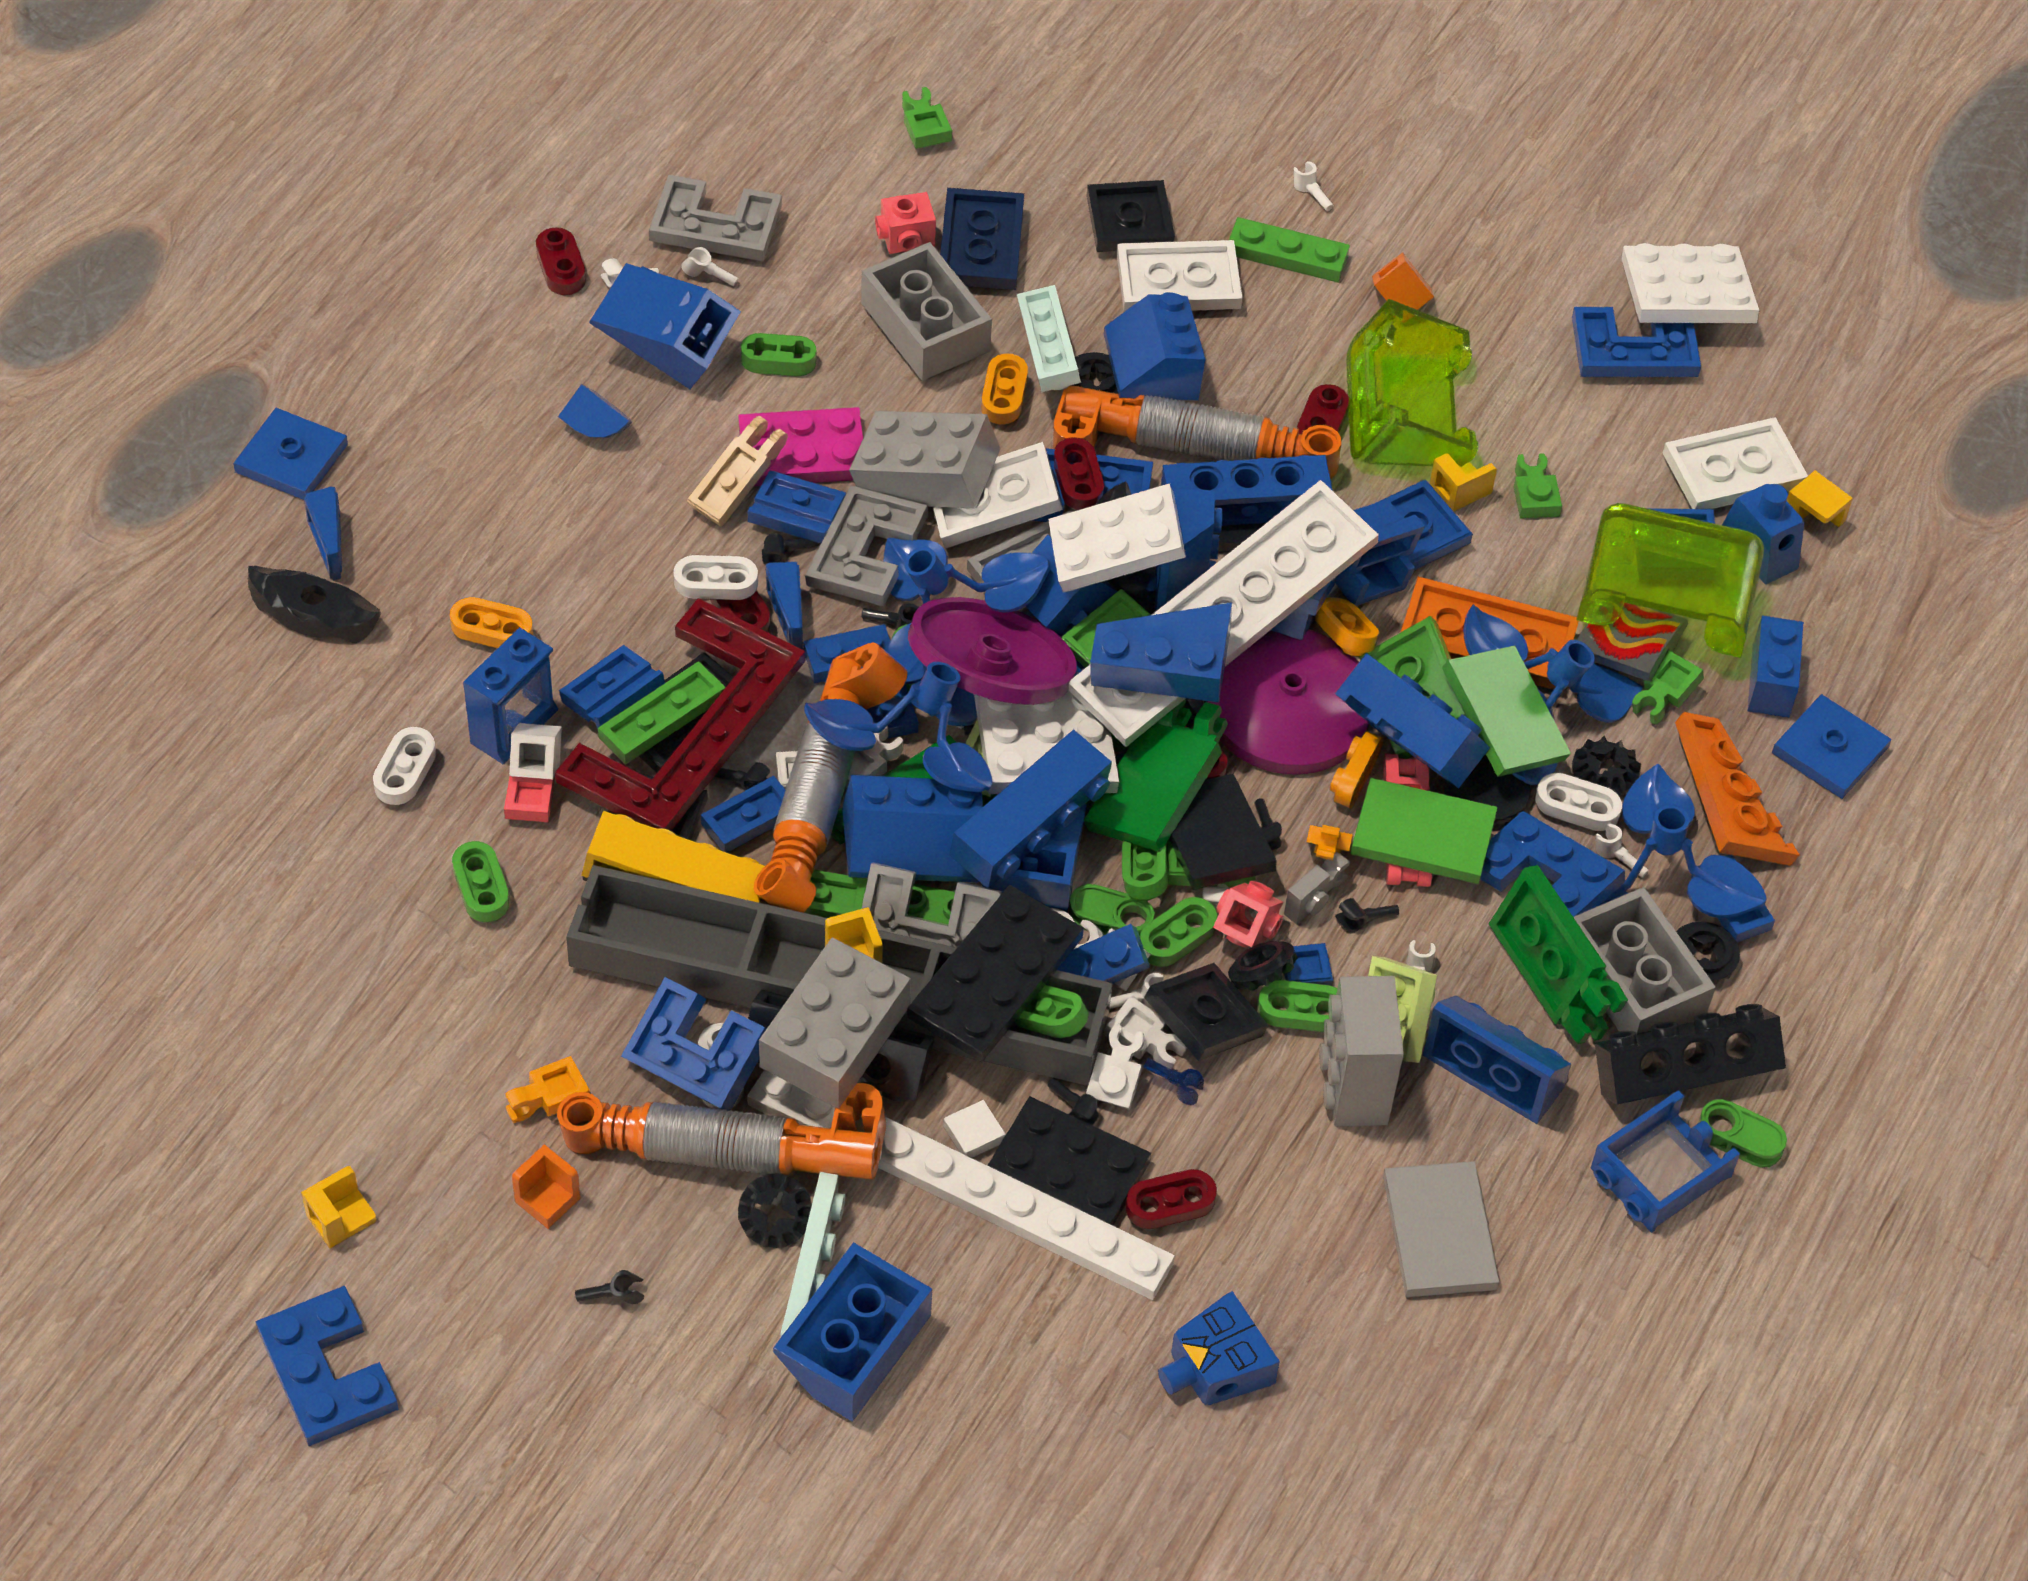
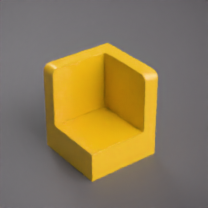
[1430,453,1497,512]
[1787,470,1853,527]
[825,907,883,963]
[301,1166,376,1249]

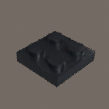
[1086,180,1175,252]
[1144,963,1268,1061]

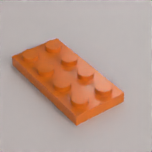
[1400,576,1580,690]

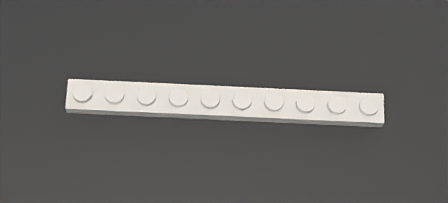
[747,1070,1175,1300]

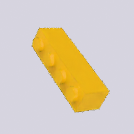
[581,811,765,903]

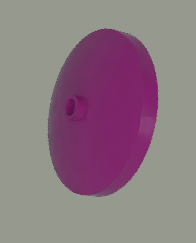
[908,597,1077,705]
[1204,630,1369,775]

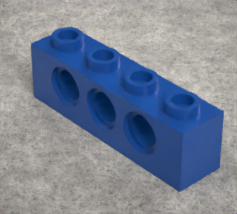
[1161,455,1333,526]

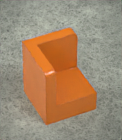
[1372,252,1434,320]
[512,1144,581,1229]

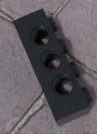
[748,989,935,1102]
[1595,1004,1786,1105]

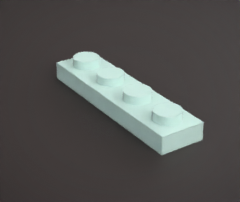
[1017,285,1081,392]
[780,1172,845,1338]

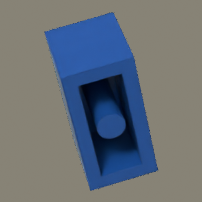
[1747,615,1804,718]

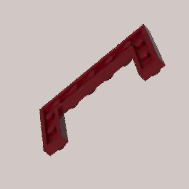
[555,598,805,831]

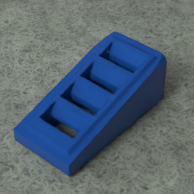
[304,487,342,581]
[765,562,803,650]

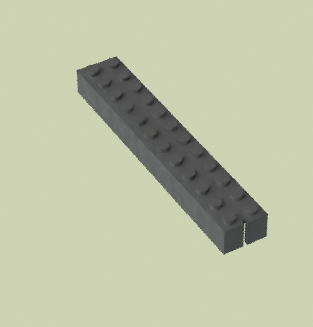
[566,865,1113,1085]

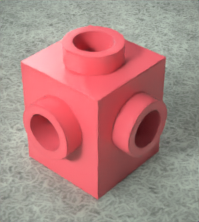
[875,192,936,254]
[1213,881,1283,948]

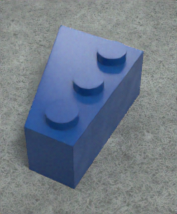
[1090,603,1232,702]
[1335,653,1490,789]

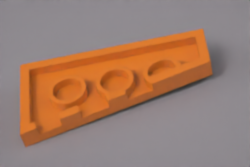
[1675,712,1800,866]

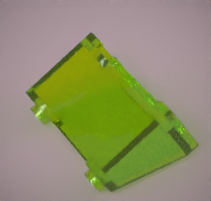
[1346,299,1478,467]
[1576,503,1764,658]

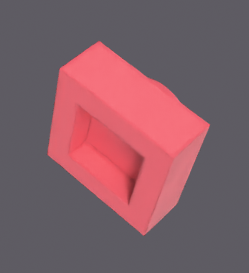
[504,776,554,822]

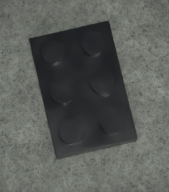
[987,1096,1151,1226]

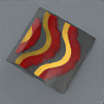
[1577,593,1688,682]

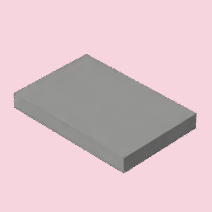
[1383,1161,1499,1297]

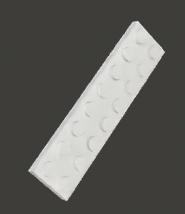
[1069,480,1379,747]

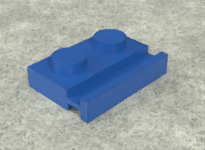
[747,470,846,544]
[559,645,665,728]

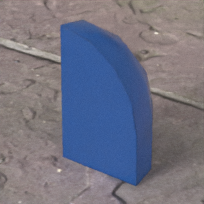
[558,384,632,438]

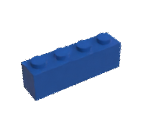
[950,729,1112,888]

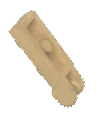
[687,416,788,527]

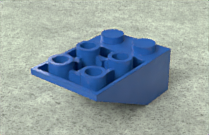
[589,263,741,389]
[982,804,1087,913]

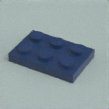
[940,187,1025,290]

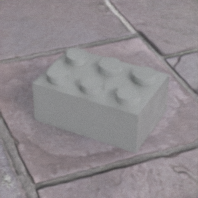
[861,242,992,381]
[849,411,1001,508]
[1574,887,1716,1034]
[759,937,911,1109]
[1319,976,1404,1126]

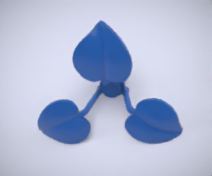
[883,538,1050,684]
[1463,605,1643,785]
[804,662,993,792]
[1599,764,1767,918]

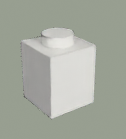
[509,723,562,780]

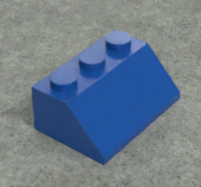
[1103,292,1206,401]
[1154,488,1222,613]
[842,775,983,883]
[1422,995,1571,1124]
[773,1242,932,1422]

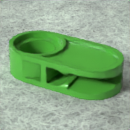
[1069,884,1155,936]
[1698,1099,1787,1167]

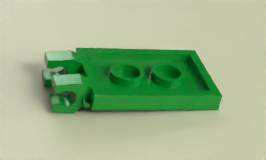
[1084,700,1228,852]
[1489,865,1628,1044]

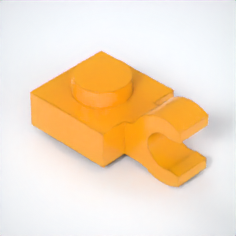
[1306,825,1354,861]
[505,1056,590,1123]

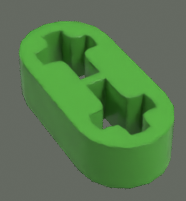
[741,333,817,376]

